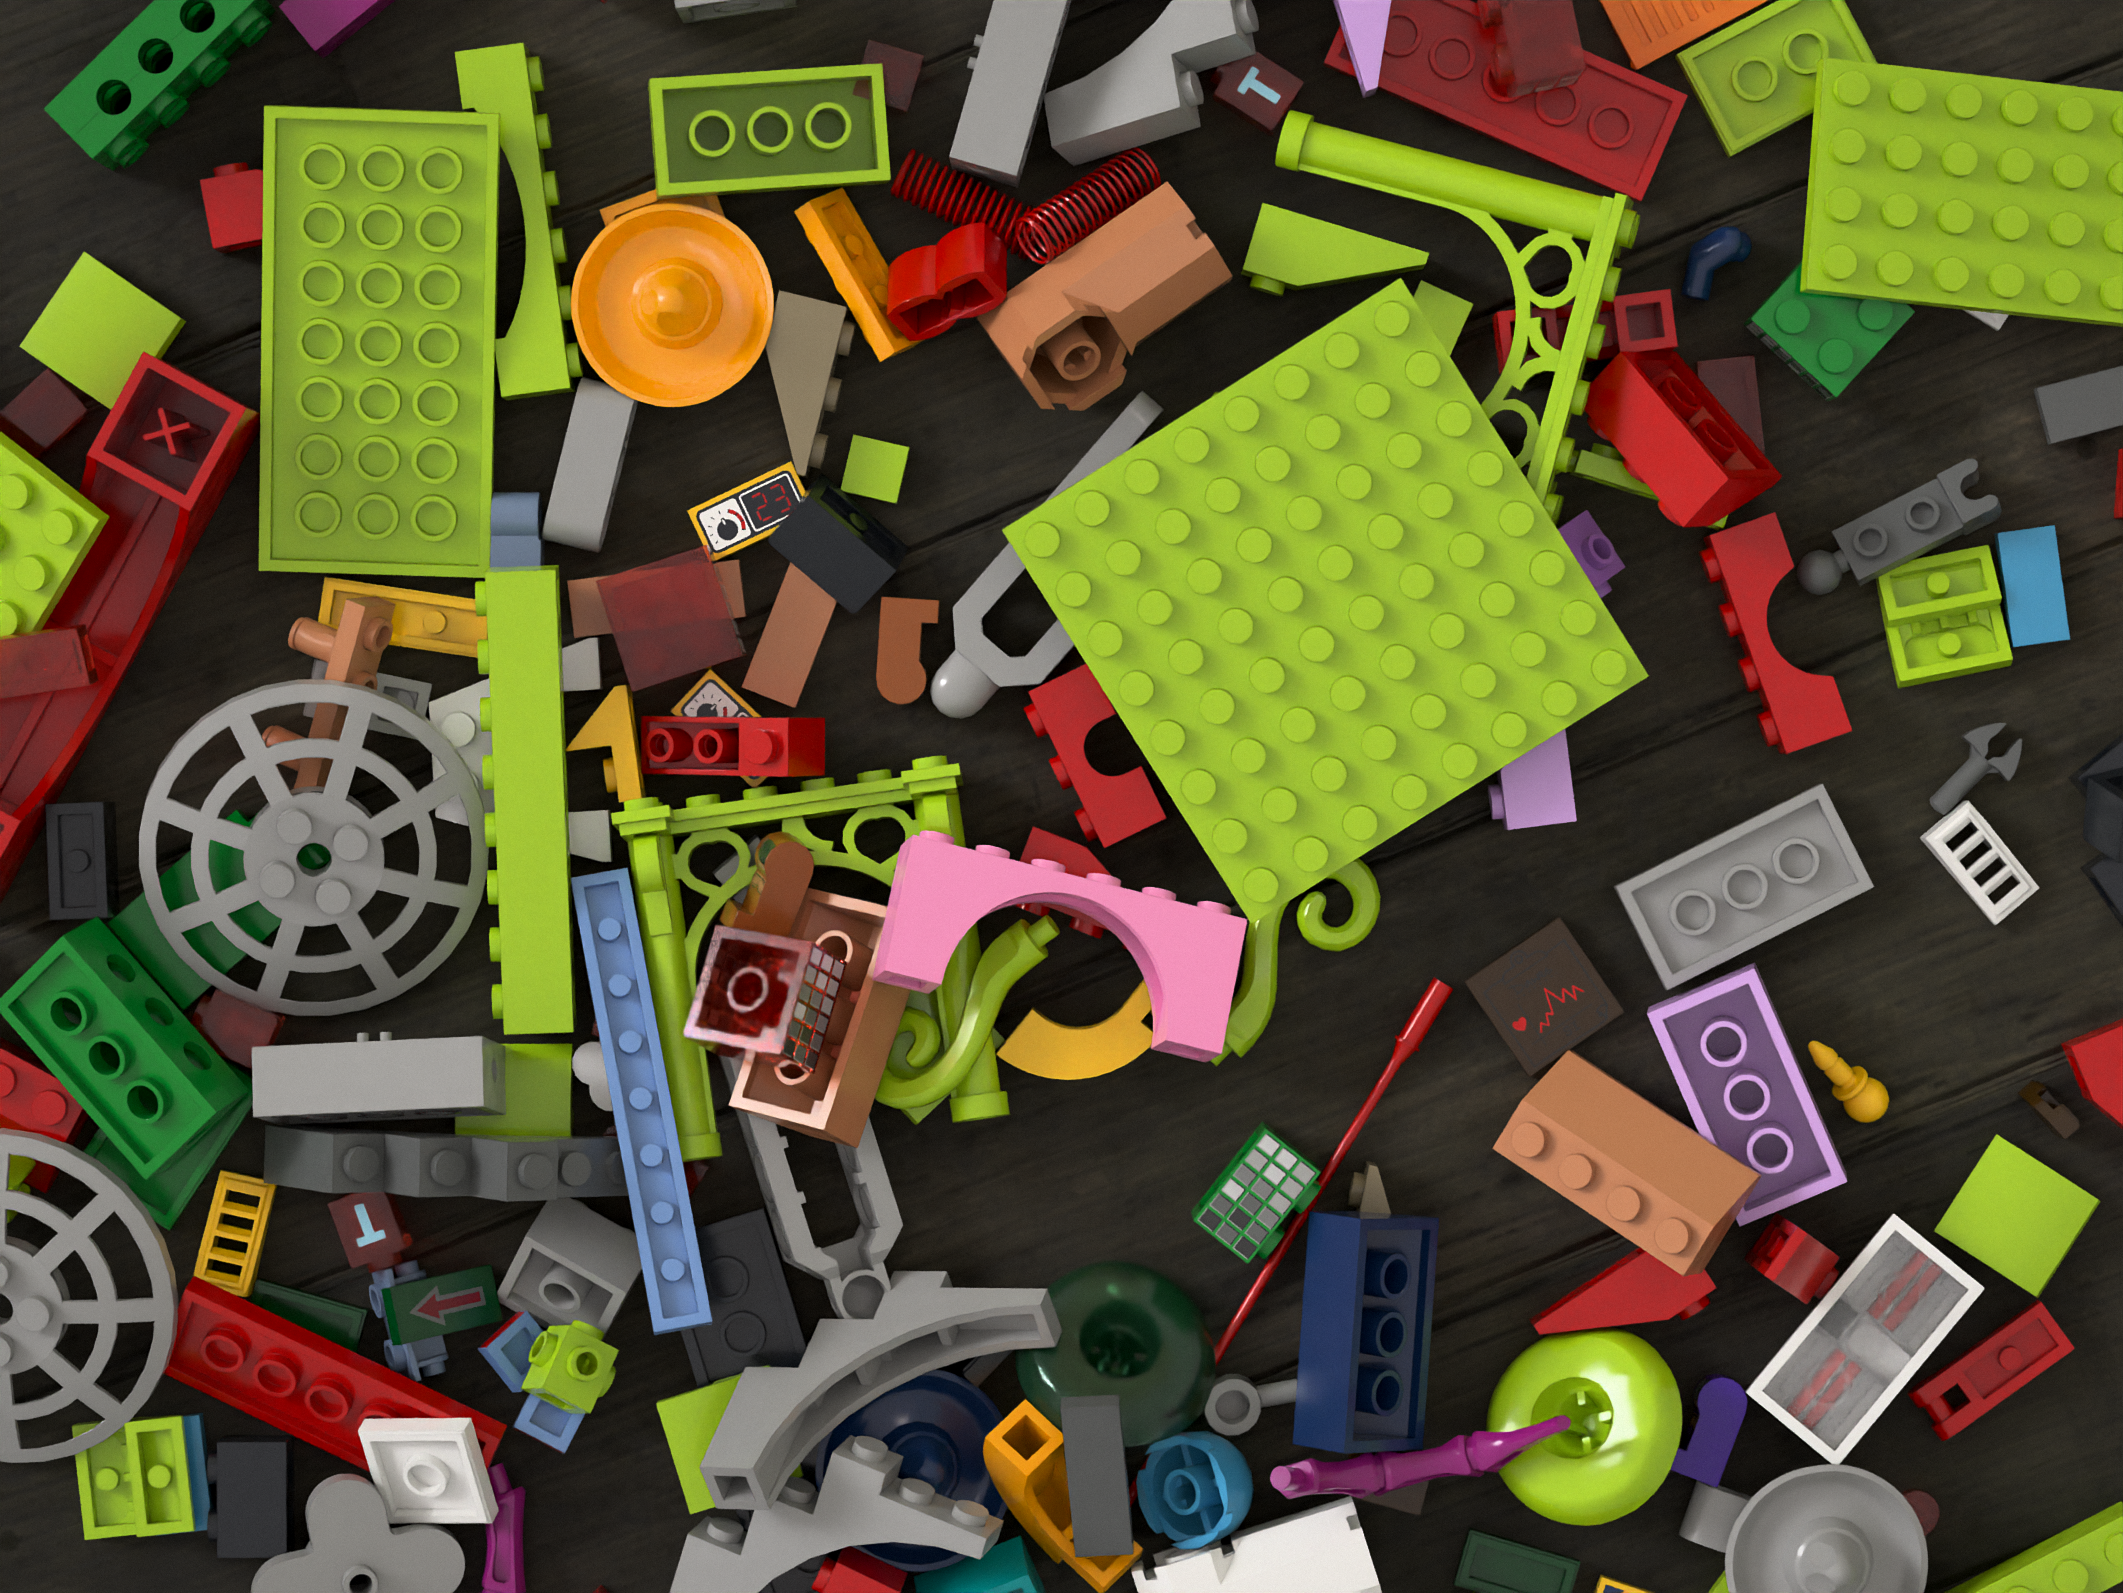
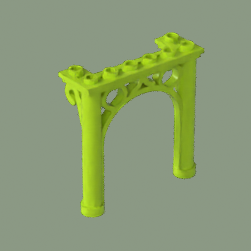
[1213,110,1641,526]
[611,756,1010,1162]

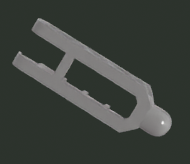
[930,391,1164,719]
[702,976,903,1319]

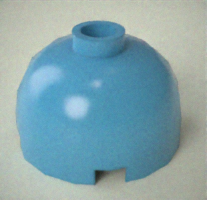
[1136,1431,1254,1549]

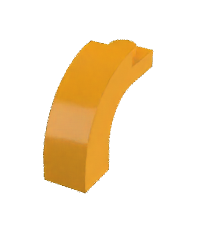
[983,1399,1143,1593]

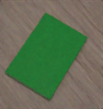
[84,1052,253,1231]

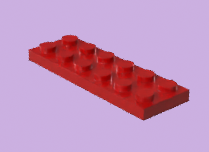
[1323,0,1688,203]
[164,1276,507,1473]

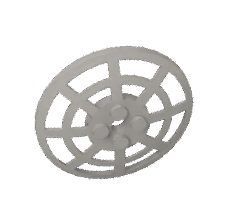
[139,679,489,1016]
[0,1128,179,1463]

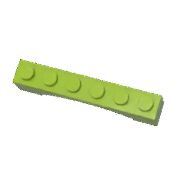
[455,43,583,401]

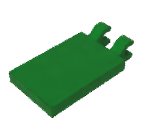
[108,809,331,1010]

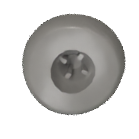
[1725,1464,1928,1593]

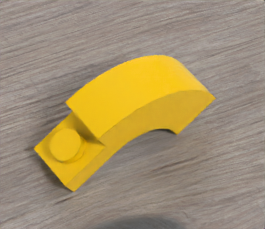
[996,979,1153,1080]

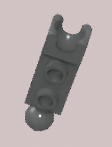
[1797,458,2002,595]

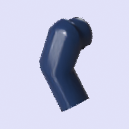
[1681,226,1752,301]

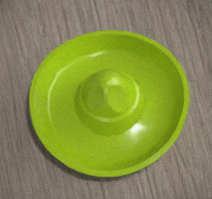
[1486,1327,1682,1526]

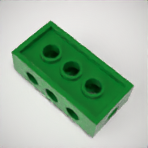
[44,0,276,171]
[0,916,249,1180]

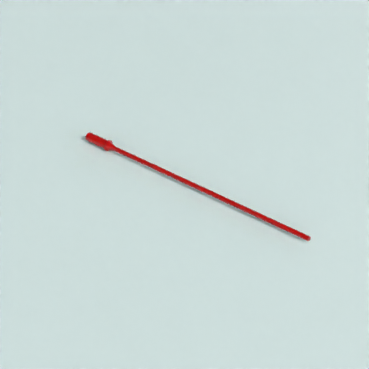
[1129,977,1453,1507]

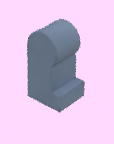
[490,492,545,567]

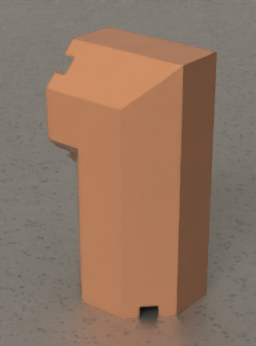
[977,182,1233,411]

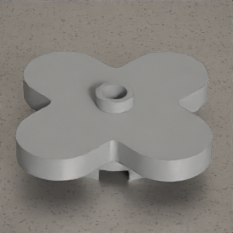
[251,1474,465,1593]

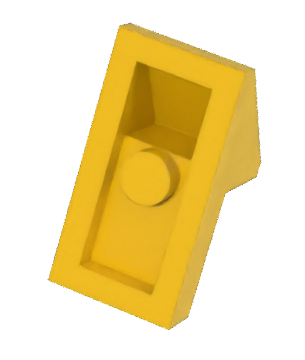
[566,685,646,803]

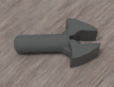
[1930,723,2022,815]

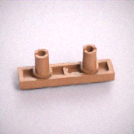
[262,596,396,789]

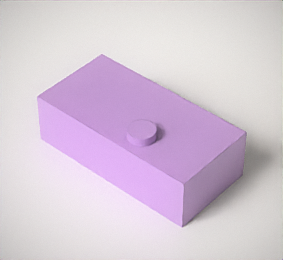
[1647,962,1847,1227]

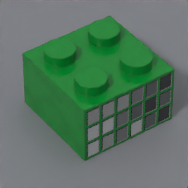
[1743,260,1915,402]
[1191,1121,1321,1264]

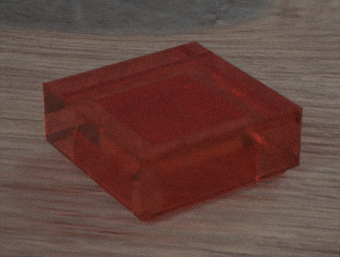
[853,39,925,113]

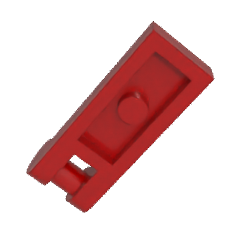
[1907,1300,2075,1441]

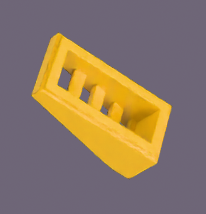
[193,1169,277,1297]

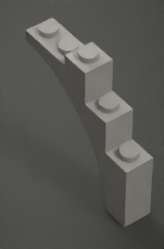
[1043,0,1259,166]
[699,1271,1062,1510]
[670,1435,1004,1593]

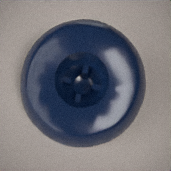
[815,1369,1007,1572]

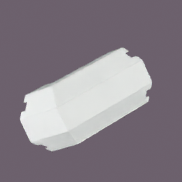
[1131,1496,1382,1593]

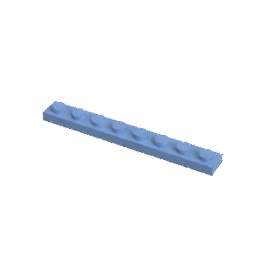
[570,868,712,1335]

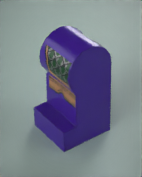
[1670,1373,1748,1488]

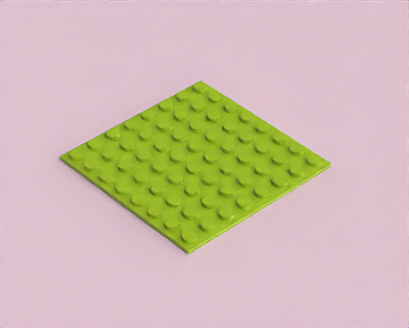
[1002,278,1649,924]

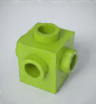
[521,1320,619,1414]

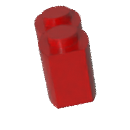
[887,222,1007,341]

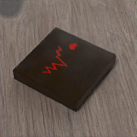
[1463,916,1624,1077]

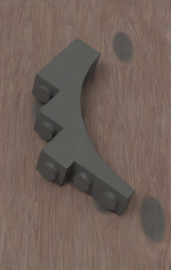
[264,1124,628,1202]

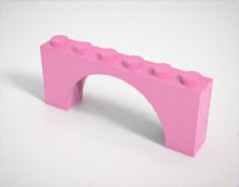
[872,831,1248,1063]

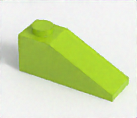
[1241,203,1429,296]

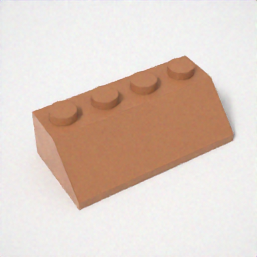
[729,888,911,1148]
[1492,1050,1762,1276]

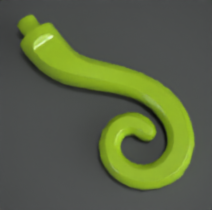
[1210,858,1381,1067]
[874,915,1060,1109]

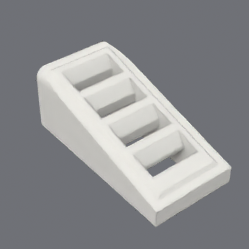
[1920,800,2039,925]

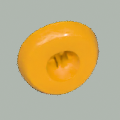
[571,203,774,407]

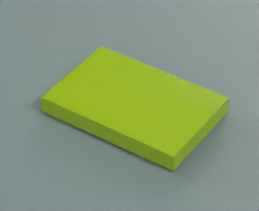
[1675,0,1877,158]

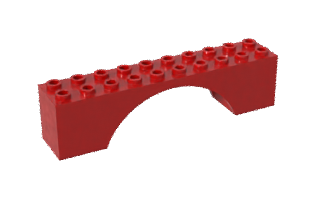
[0,351,260,904]

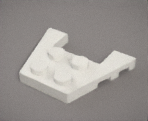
[429,637,613,862]

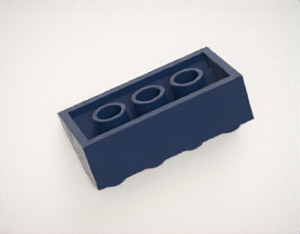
[1293,1211,1439,1454]

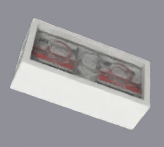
[1745,1214,1985,1464]

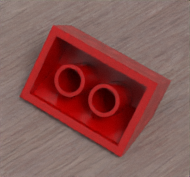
[1584,351,1782,527]
[0,1037,89,1193]

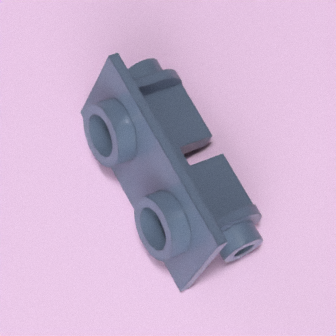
[369,1260,449,1382]

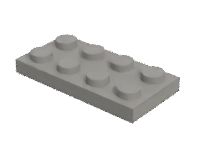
[1614,784,1874,990]

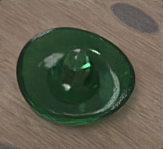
[1015,1260,1216,1447]

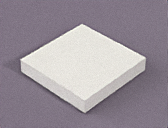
[358,1418,499,1524]

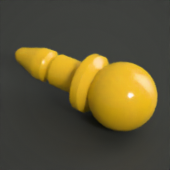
[1808,1040,1889,1123]

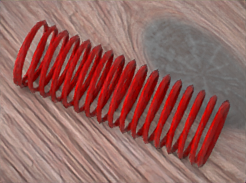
[1015,147,1161,264]
[890,148,1048,261]

